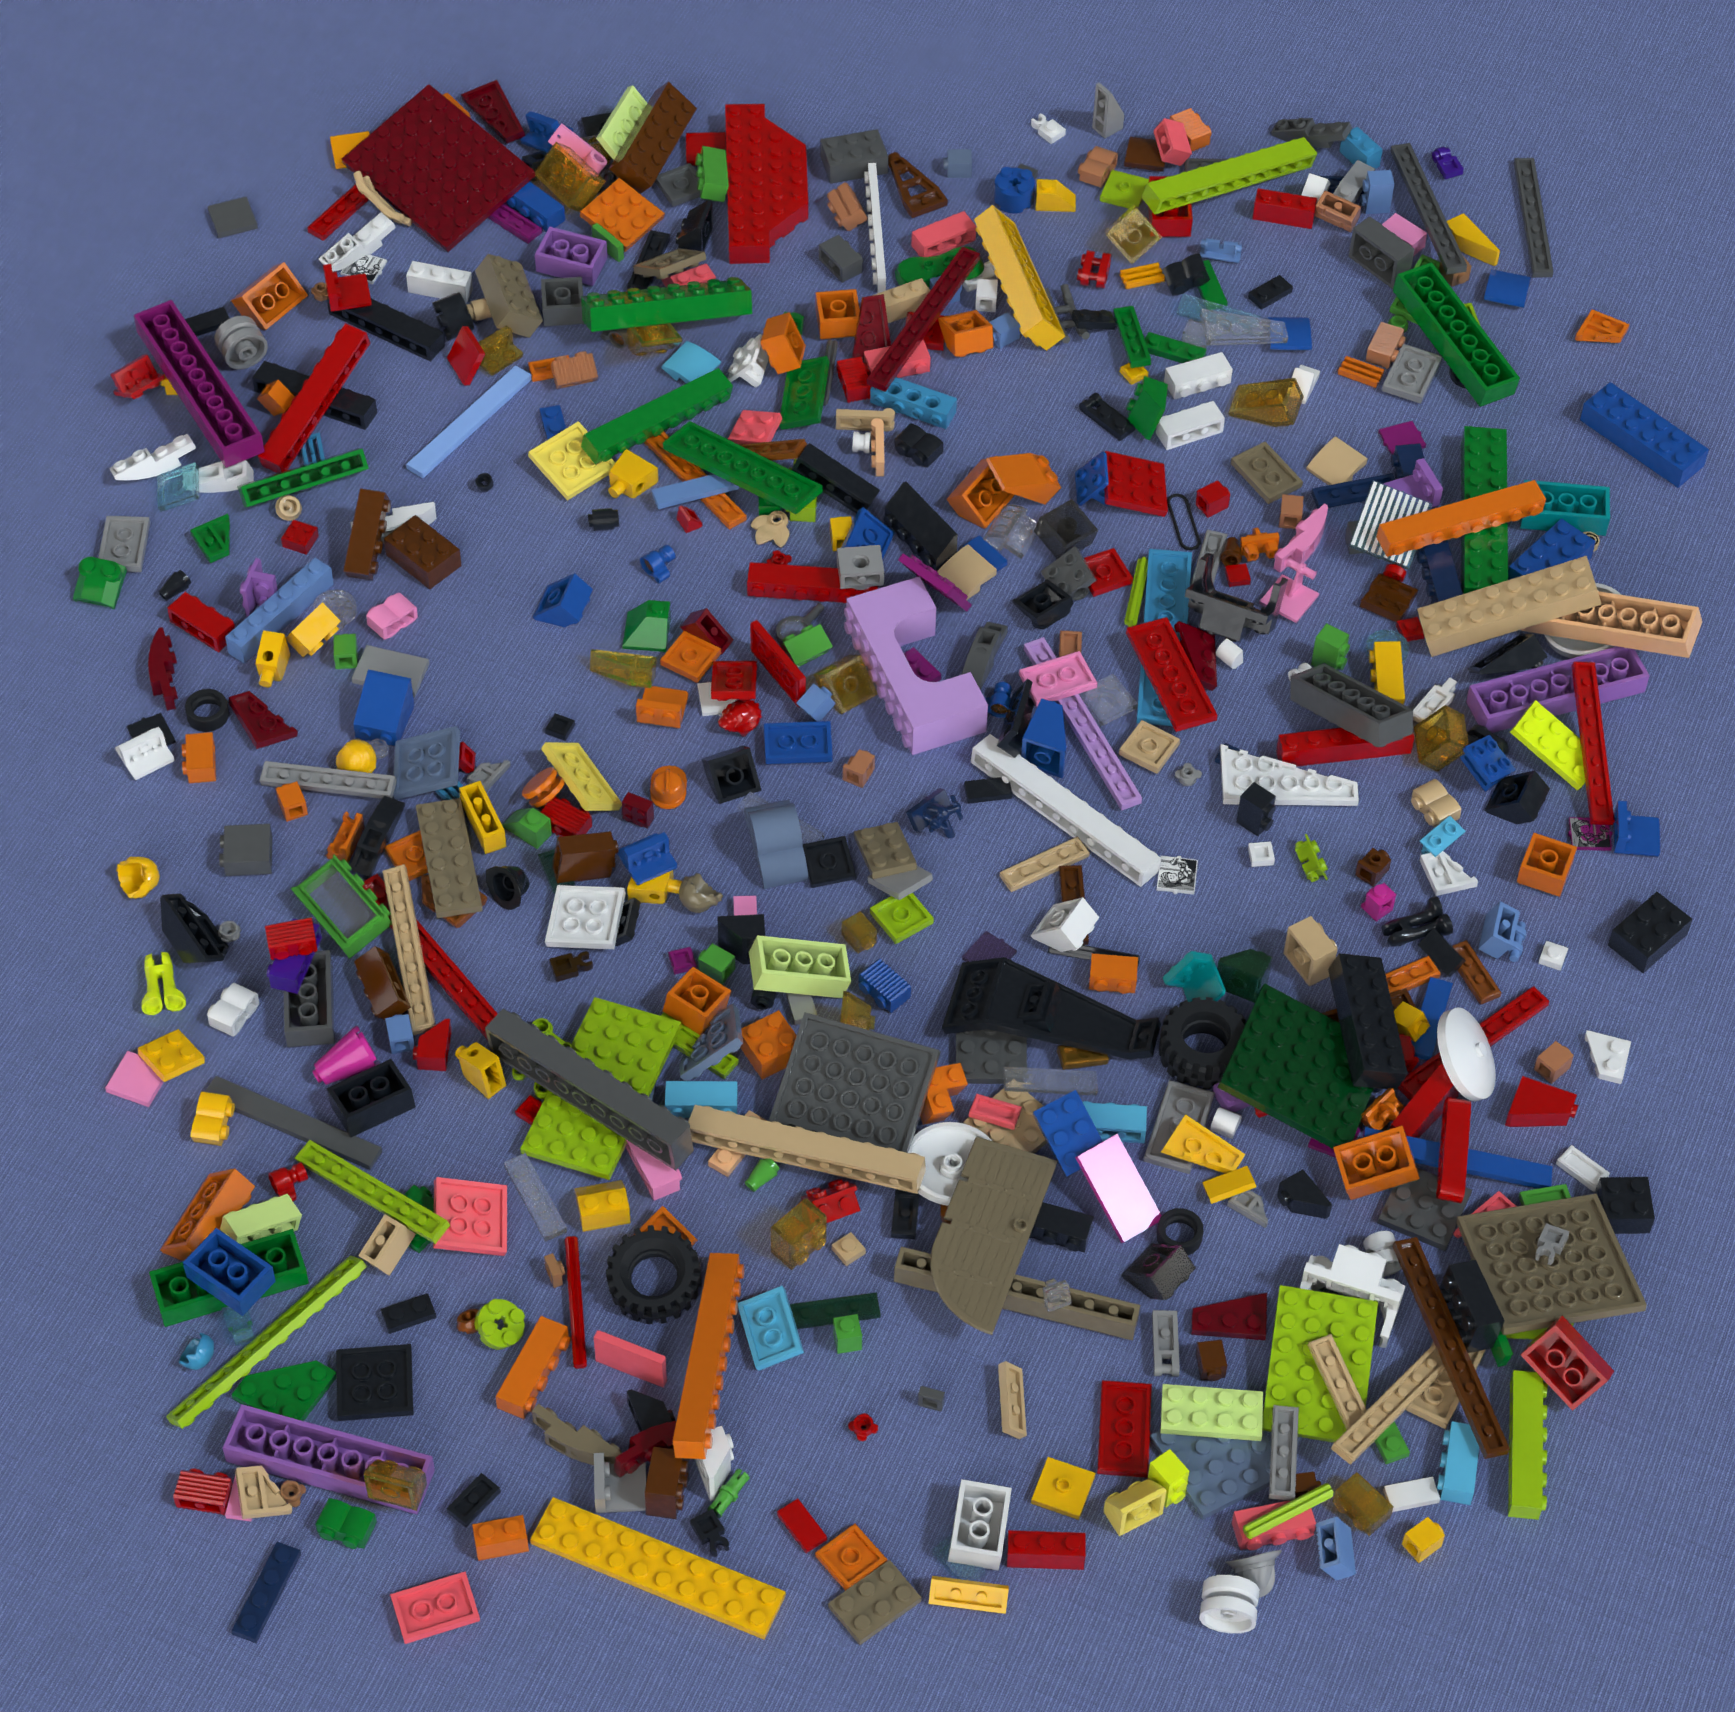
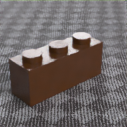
[354,946,411,1020]

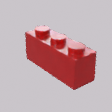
[1252,188,1317,229]
[167,592,235,653]
[1007,1530,1086,1570]

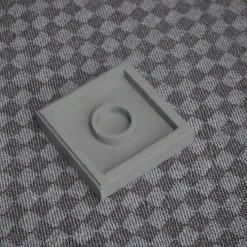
[868,866,933,900]

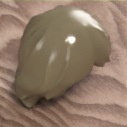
[679,873,723,913]

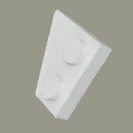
[1585,1030,1631,1084]

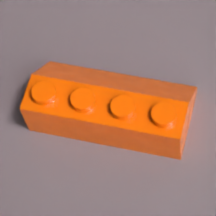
[160,1168,255,1261]

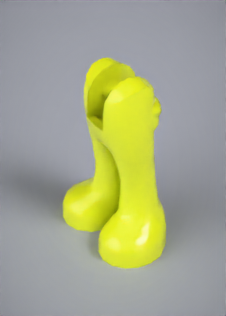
[141,952,186,1015]

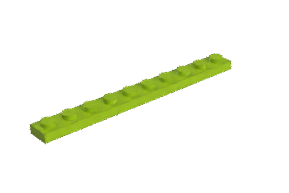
[166,1255,367,1429]

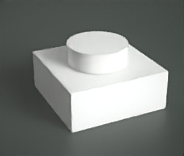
[1248,842,1275,867]
[1538,941,1568,971]

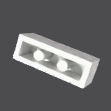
[406,261,473,304]
[1164,352,1233,399]
[1156,401,1225,450]

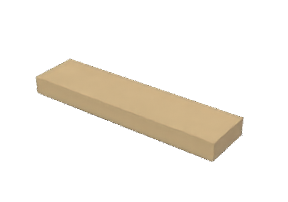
[999,836,1090,892]
[1307,1334,1367,1430]

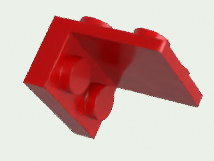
[323,264,372,312]

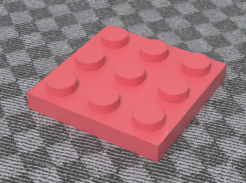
[433,1177,507,1256]

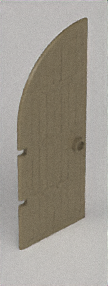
[930,1137,1058,1335]

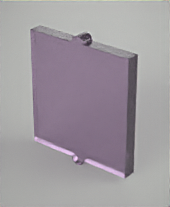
[962,931,1017,962]

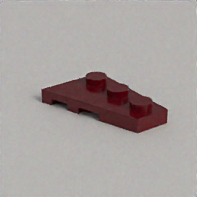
[852,294,891,360]
[1174,621,1217,691]
[1191,1293,1267,1340]

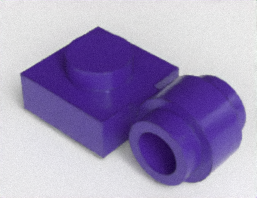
[1432,146,1464,180]

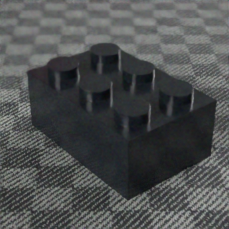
[1608,892,1692,973]
[326,1059,416,1137]
[1439,1260,1505,1353]

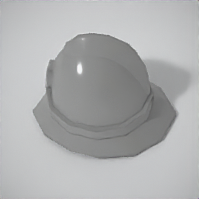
[1225,1550,1282,1598]

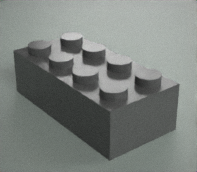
[284,950,335,1047]

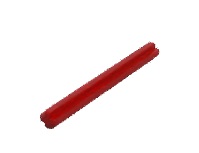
[565,1236,587,1369]

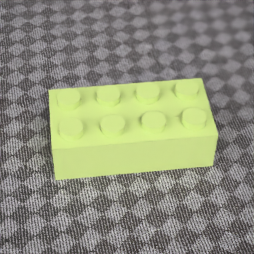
[749,935,851,998]

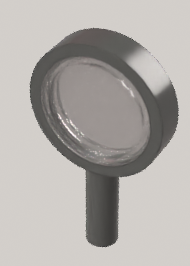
[776,603,824,645]

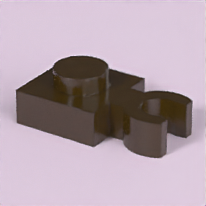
[549,951,593,982]

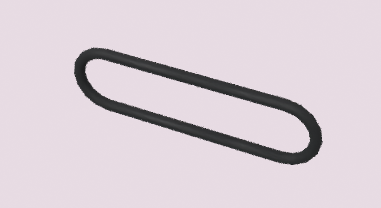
[1167,494,1201,550]

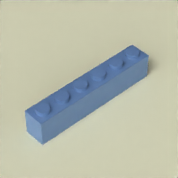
[225,558,334,664]

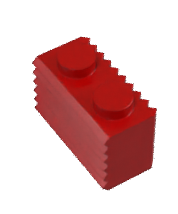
[837,356,872,403]
[541,797,592,837]
[265,917,318,960]
[173,1468,233,1515]

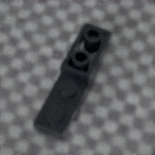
[349,796,406,879]

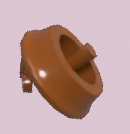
[456,1309,479,1334]

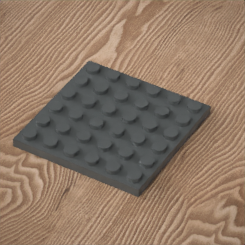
[769,1012,941,1153]

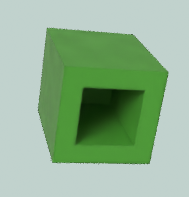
[334,634,358,669]
[698,943,735,985]
[833,1314,862,1354]

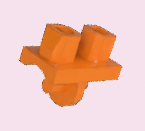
[1240,527,1280,562]
[1361,1088,1404,1130]

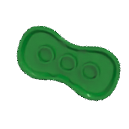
[895,247,984,287]

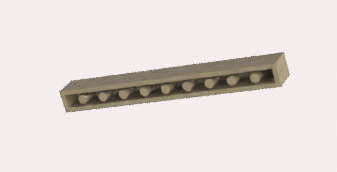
[894,1247,1141,1340]

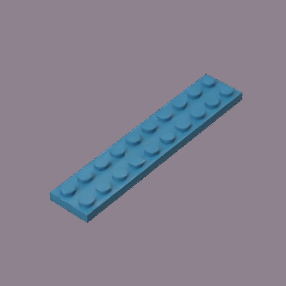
[1136,549,1192,726]

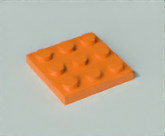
[580,178,665,252]

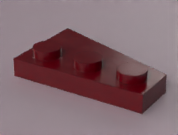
[229,691,298,749]

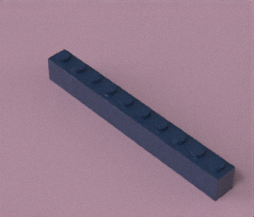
[1391,443,1463,604]

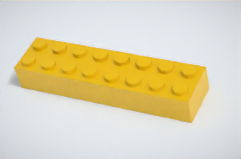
[974,205,1066,351]

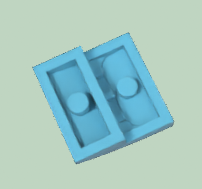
[661,341,721,384]

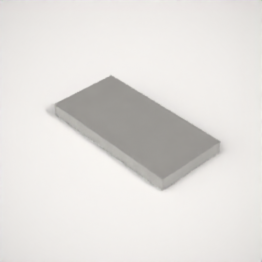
[1143,1080,1215,1174]

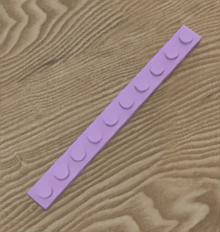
[1024,637,1142,811]

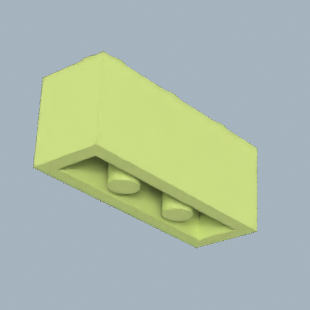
[220,1194,302,1244]

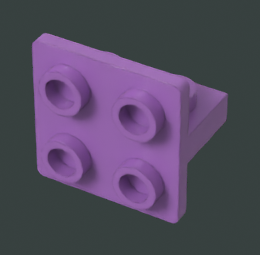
[240,558,278,617]

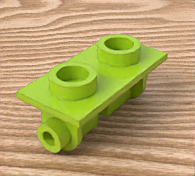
[1295,834,1328,882]

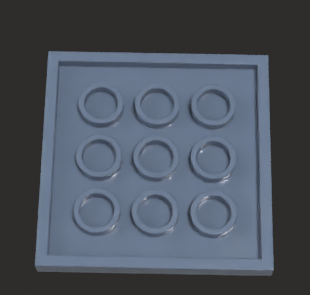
[1150,1430,1271,1520]

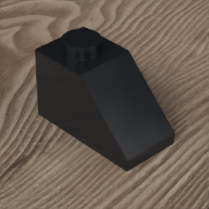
[1277,1169,1332,1219]
[626,1390,676,1432]

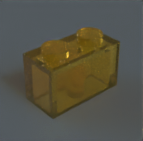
[1333,1472,1394,1536]

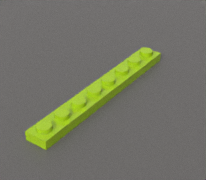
[295,1140,450,1244]

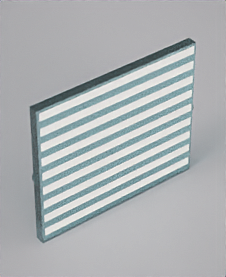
[1349,480,1433,570]

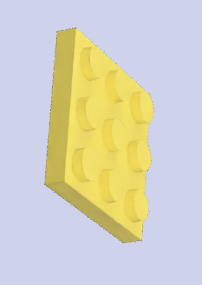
[528,421,615,501]

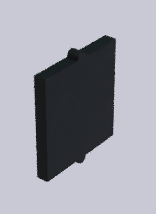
[127,713,176,746]

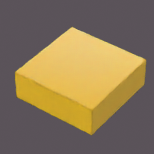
[1119,363,1149,385]

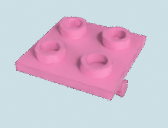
[1259,558,1319,623]

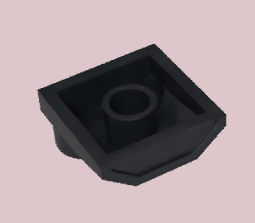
[1012,579,1073,629]

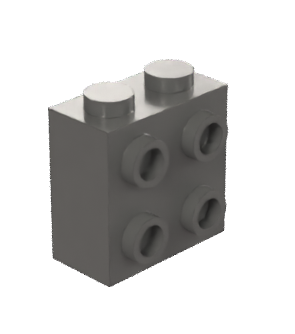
[219,824,273,876]

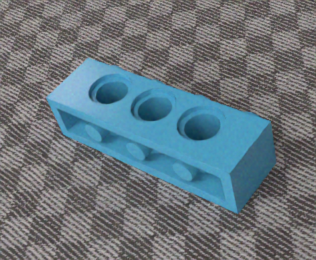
[870,377,957,429]

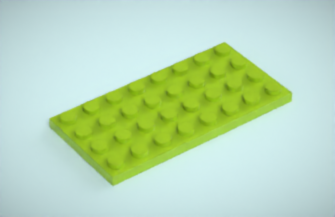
[520,997,682,1180]

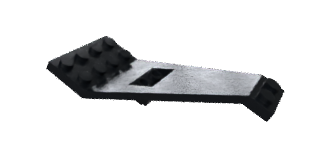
[942,957,1161,1060]

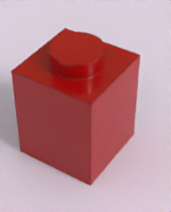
[1195,480,1230,518]

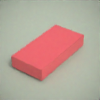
[969,1093,1022,1130]

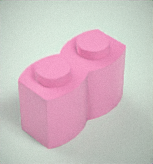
[366,593,418,640]

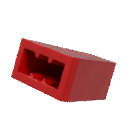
[1505,1076,1579,1127]

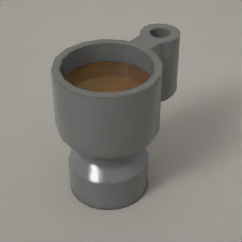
[600,327,640,348]

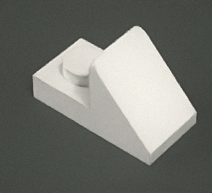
[1286,365,1320,404]

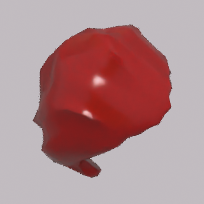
[717,700,762,737]

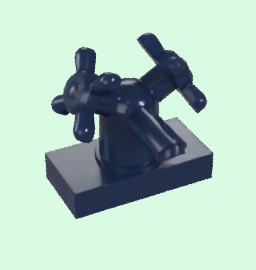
[906,788,963,838]

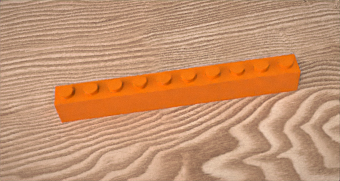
[673,1253,744,1459]

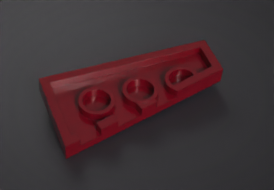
[461,80,525,143]

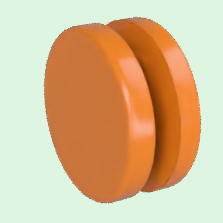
[522,767,565,808]

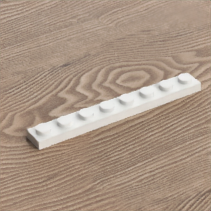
[864,163,886,293]

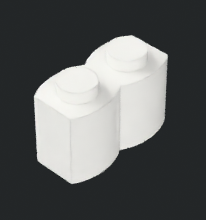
[207,983,259,1037]

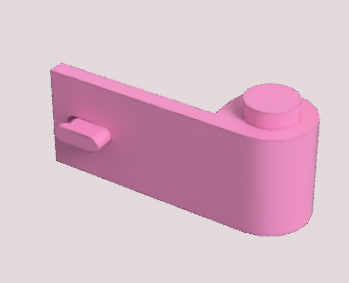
[548,123,607,182]

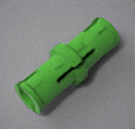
[707,1469,750,1518]

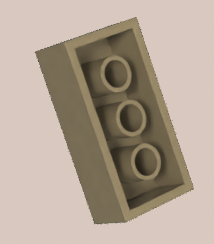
[475,254,543,338]

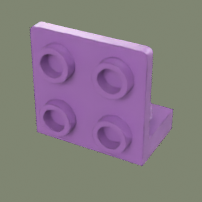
[1383,458,1443,516]

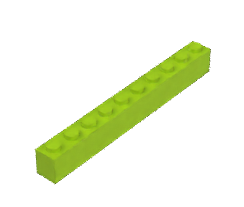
[1142,137,1317,214]

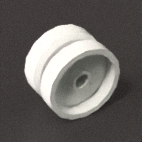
[1199,1575,1260,1633]

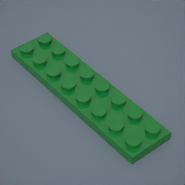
[663,421,823,514]

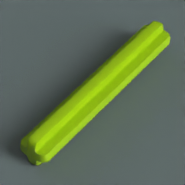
[1124,557,1148,627]
[1243,1483,1334,1539]

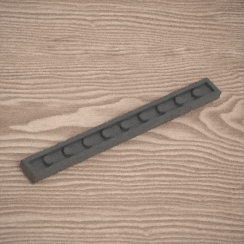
[1390,143,1467,274]

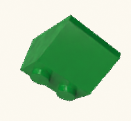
[1126,376,1168,440]

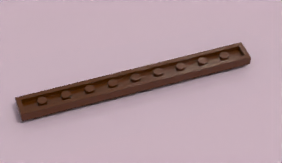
[1392,1237,1510,1459]

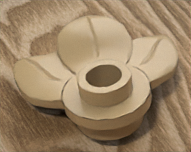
[751,511,790,548]

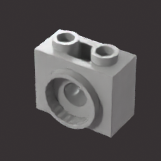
[837,545,884,590]

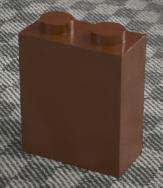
[552,831,618,883]

